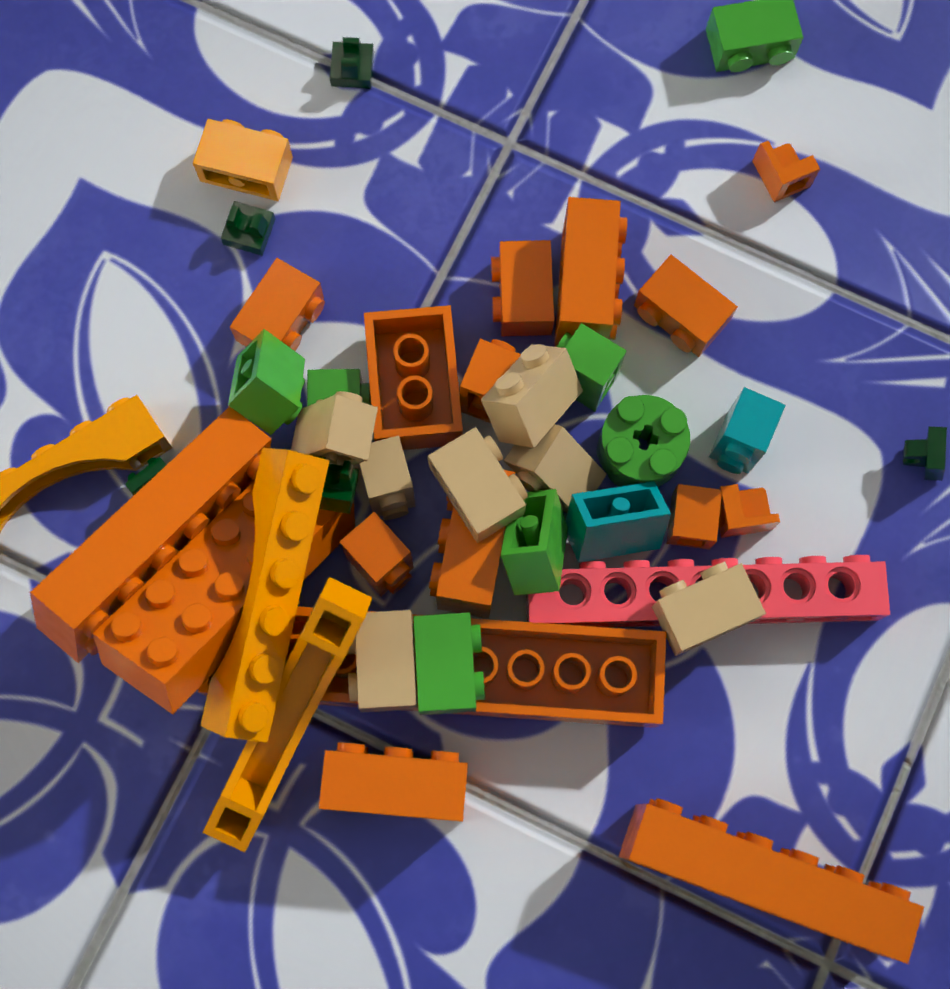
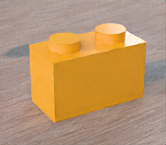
[193,119,293,202]

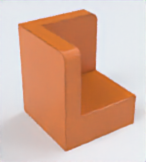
[752,140,820,202]
[666,484,722,550]
[719,484,780,538]

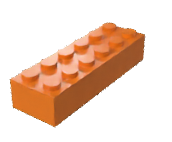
[30,406,272,663]
[92,481,355,714]
[618,798,924,964]

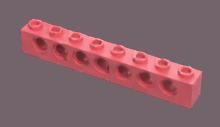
[526,555,890,628]

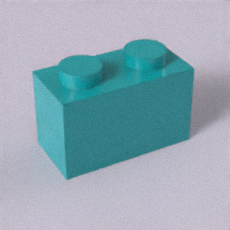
[709,387,786,474]
[566,481,671,563]

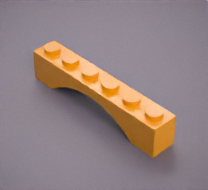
[0,395,172,532]
[200,448,330,743]
[202,577,372,852]

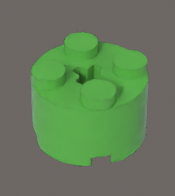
[597,395,690,487]

